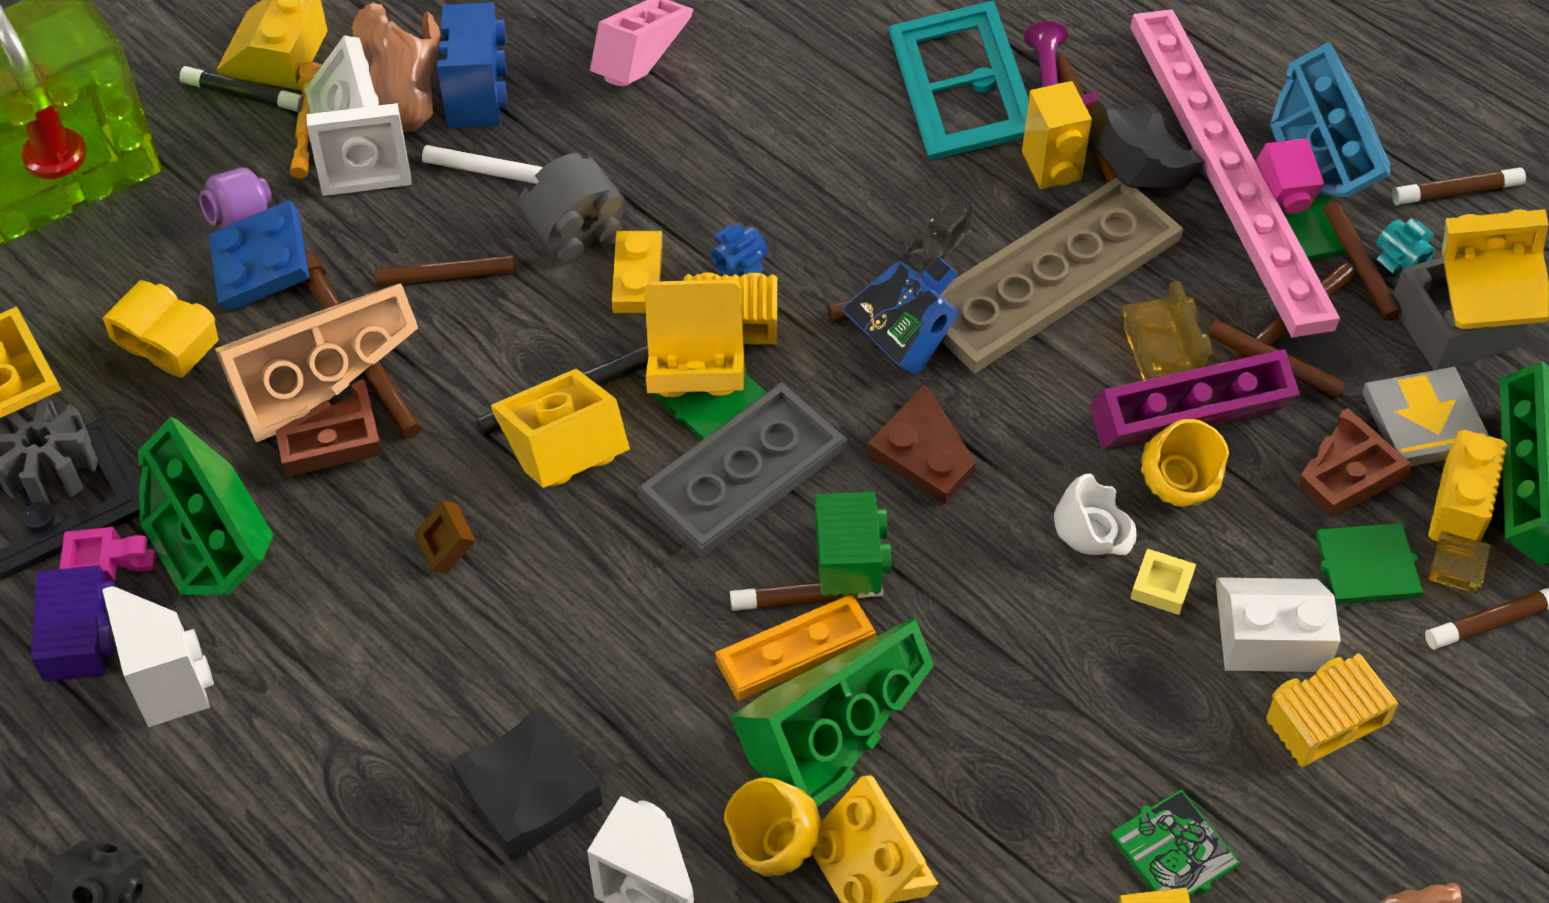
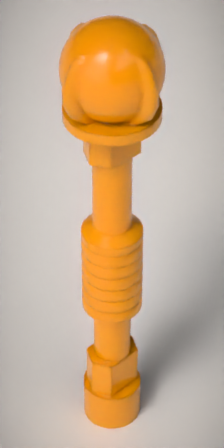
[290,62,322,179]

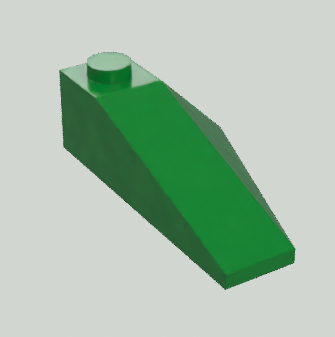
[730,619,934,807]

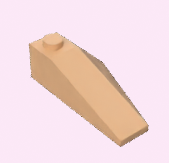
[215,283,418,442]

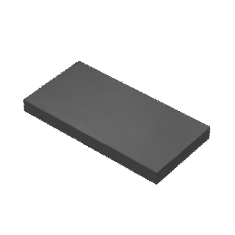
[637,382,847,559]

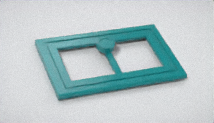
[888,0,1029,160]

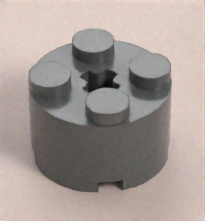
[519,153,625,263]

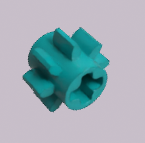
[1376,218,1435,276]

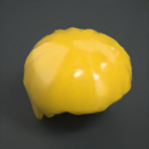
[1141,419,1229,507]
[724,777,821,877]

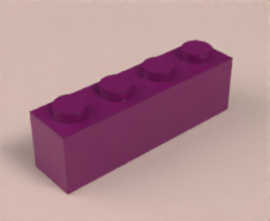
[1089,349,1300,451]

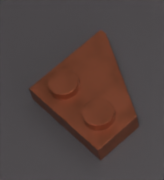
[276,380,382,477]
[867,385,975,504]
[1300,408,1411,518]

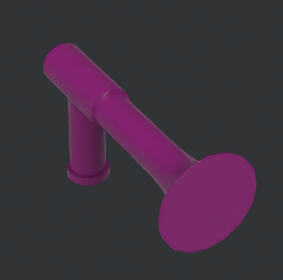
[1023,21,1100,111]

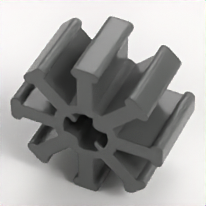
[0,397,98,505]

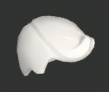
[1054,474,1136,555]

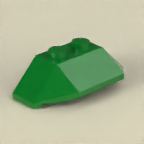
[138,417,274,597]

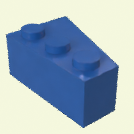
[437,2,507,129]

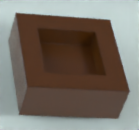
[414,501,476,573]

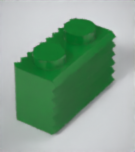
[815,492,892,597]

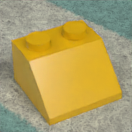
[216,0,328,90]
[491,369,630,488]

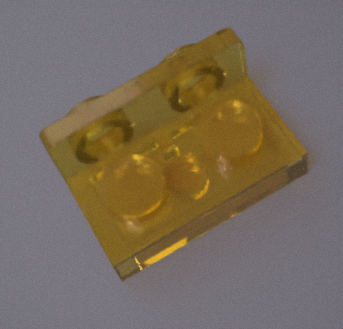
[1120,281,1211,381]

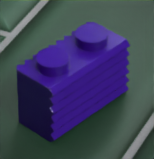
[30,565,116,682]

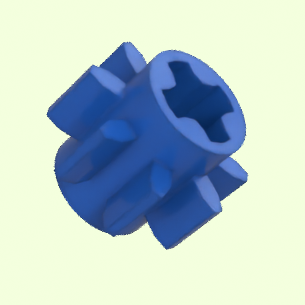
[710,223,768,277]

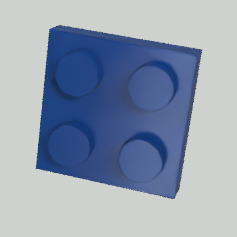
[209,200,310,313]

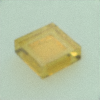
[1428,531,1491,594]

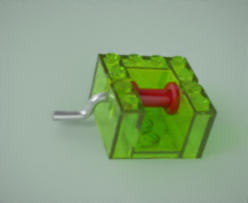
[0,0,163,245]

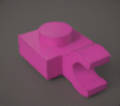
[59,527,157,581]

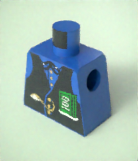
[842,255,958,376]

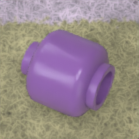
[199,167,272,229]

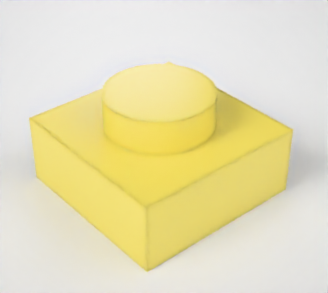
[1130,549,1196,615]

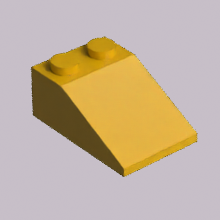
[0,306,61,418]

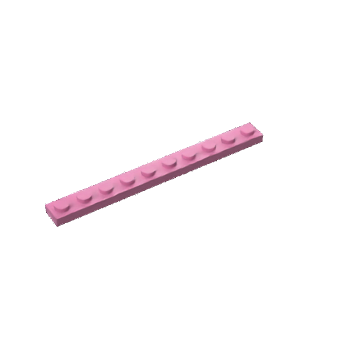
[1130,9,1340,338]

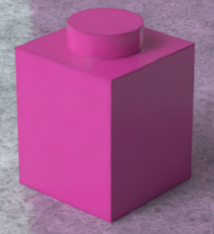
[1255,138,1324,214]

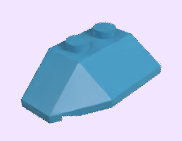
[1270,42,1390,197]

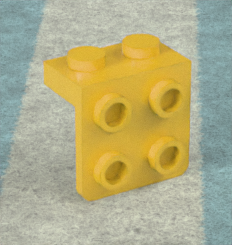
[1442,209,1549,329]
[645,279,744,397]

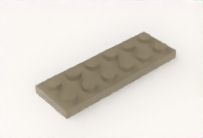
[941,178,1183,374]

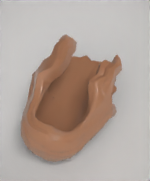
[352,2,440,132]

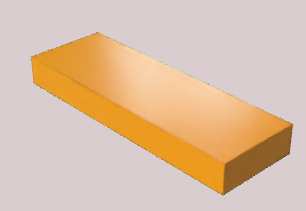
[715,593,876,701]

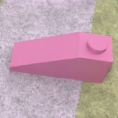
[590,0,693,86]

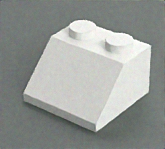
[1216,578,1341,672]
[102,586,214,727]
[587,796,694,903]

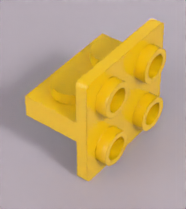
[812,775,938,903]

